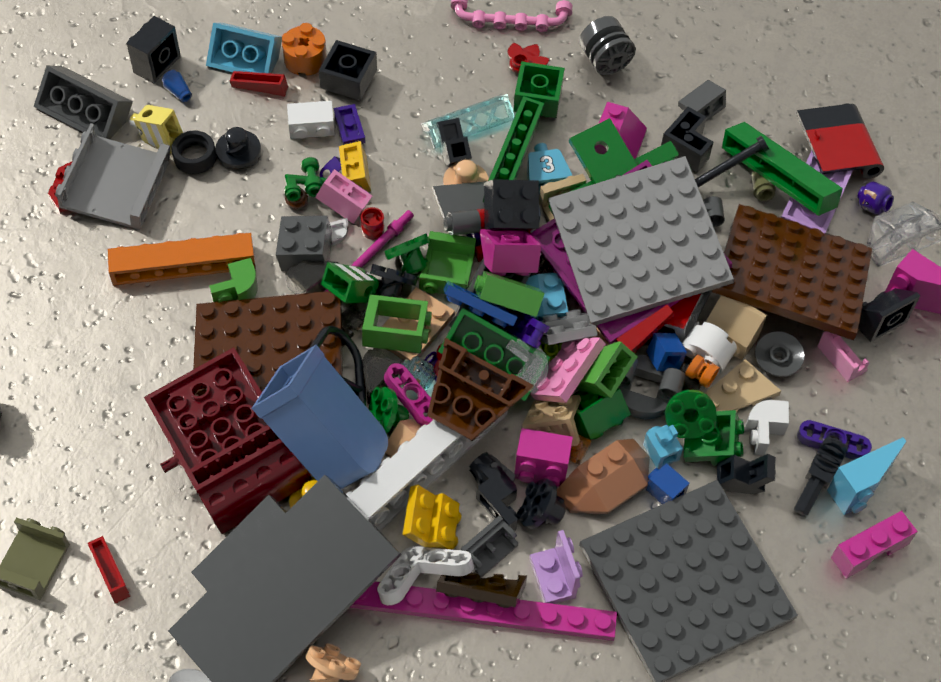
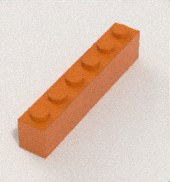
[108,233,256,286]

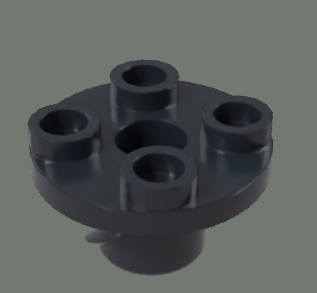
[215,127,261,168]
[370,264,419,298]
[517,478,566,529]

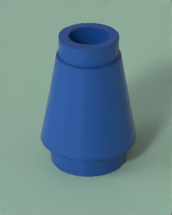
[162,70,192,102]

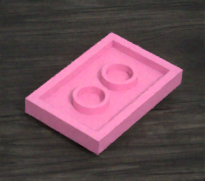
[530,337,606,403]

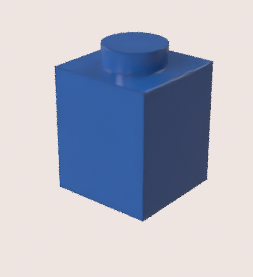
[646,333,687,371]
[646,463,690,504]

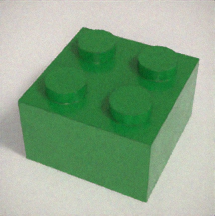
[513,61,565,118]

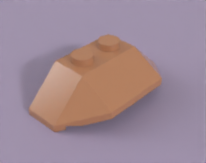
[557,439,650,514]

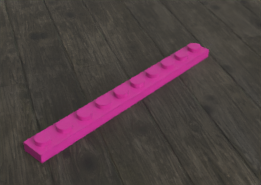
[349,581,617,641]

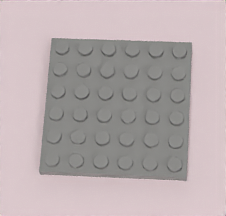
[548,156,734,325]

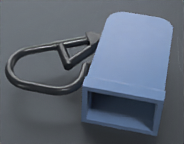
[251,326,388,489]

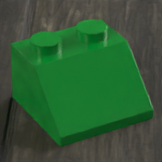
[572,388,631,440]

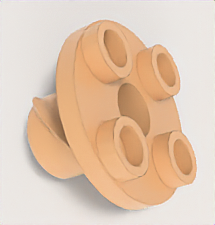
[443,160,489,185]
[305,643,361,682]

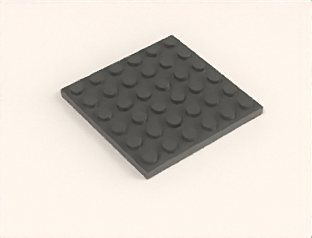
[579,480,798,682]

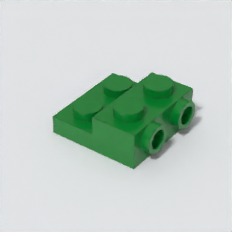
[683,410,744,466]

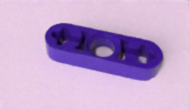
[797,420,872,460]

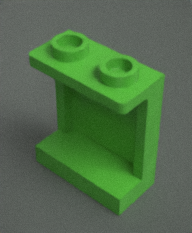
[419,231,476,294]

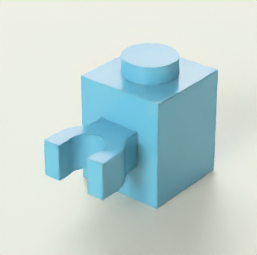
[643,425,683,469]

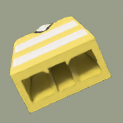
[130,105,183,154]

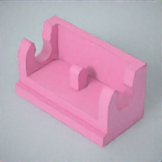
[315,169,372,224]
[817,331,869,382]

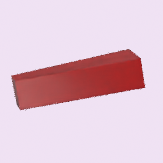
[229,71,289,97]
[616,304,674,353]
[87,536,131,604]

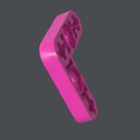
[384,363,433,426]

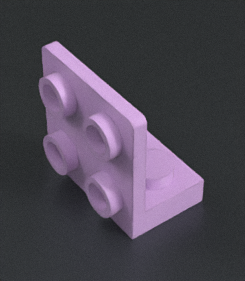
[529,530,583,604]

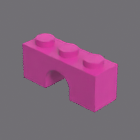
[831,510,918,579]

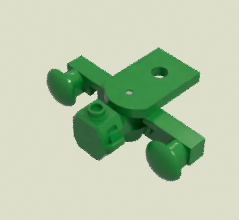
[548,118,691,214]

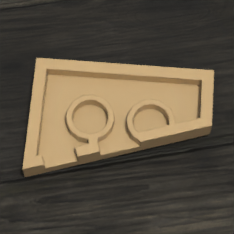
[705,359,781,412]

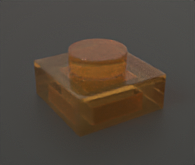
[569,435,592,465]

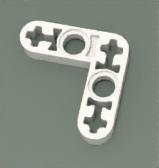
[377,546,474,605]

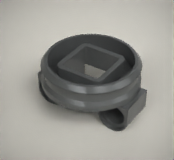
[618,355,686,419]

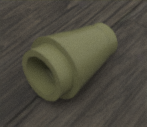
[751,171,776,202]

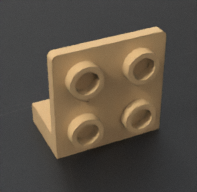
[522,395,581,446]

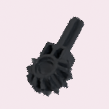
[794,436,848,516]

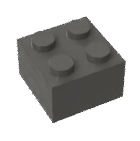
[276,216,332,271]

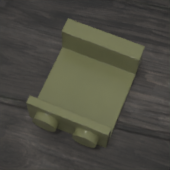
[0,517,70,601]

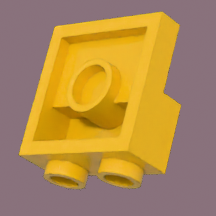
[403,485,462,550]

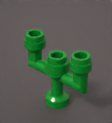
[284,157,327,202]

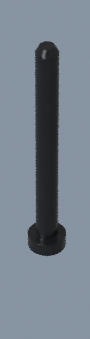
[695,136,769,188]

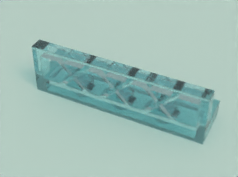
[421,94,515,148]

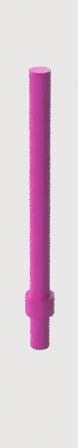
[324,210,414,292]

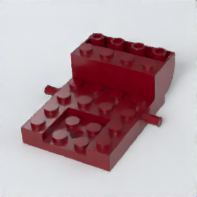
[144,347,312,535]

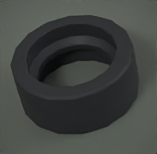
[172,130,216,174]

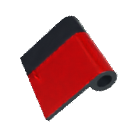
[796,103,884,179]

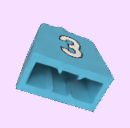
[527,143,572,194]

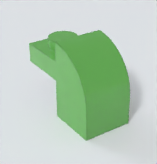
[209,258,258,302]

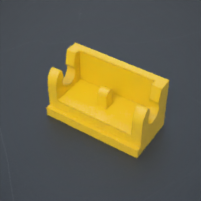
[339,141,371,192]

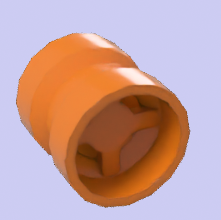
[685,354,720,388]

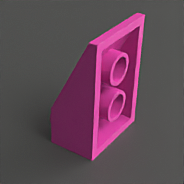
[885,249,941,314]

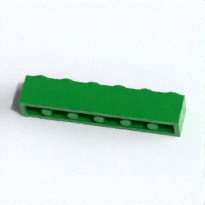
[483,96,544,203]

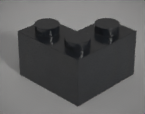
[661,107,714,172]

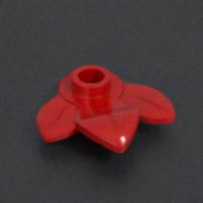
[508,43,549,73]

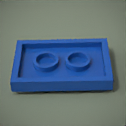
[444,281,517,327]

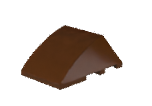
[427,338,534,441]

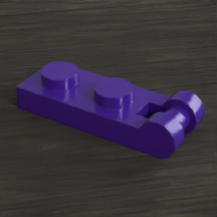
[504,310,550,349]

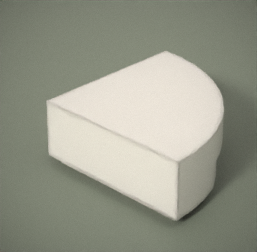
[330,218,349,246]

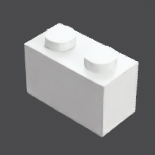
[287,101,335,139]

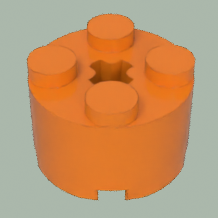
[282,23,327,76]

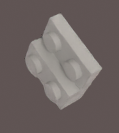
[540,310,597,345]

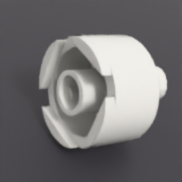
[682,322,737,375]

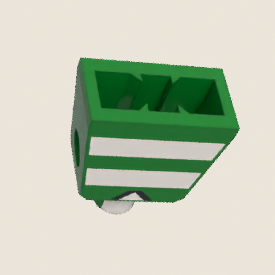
[321,262,381,303]

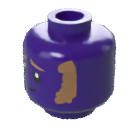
[857,182,894,215]

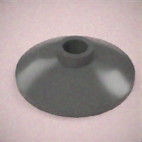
[755,331,804,377]

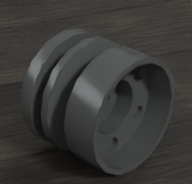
[579,16,636,75]

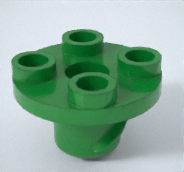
[384,233,430,275]
[368,387,409,434]
[665,390,717,439]

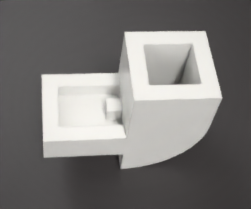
[744,400,789,455]

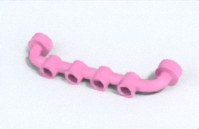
[451,0,573,32]

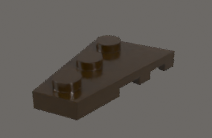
[436,572,527,608]

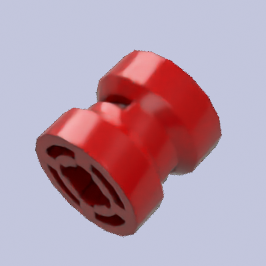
[361,207,385,240]

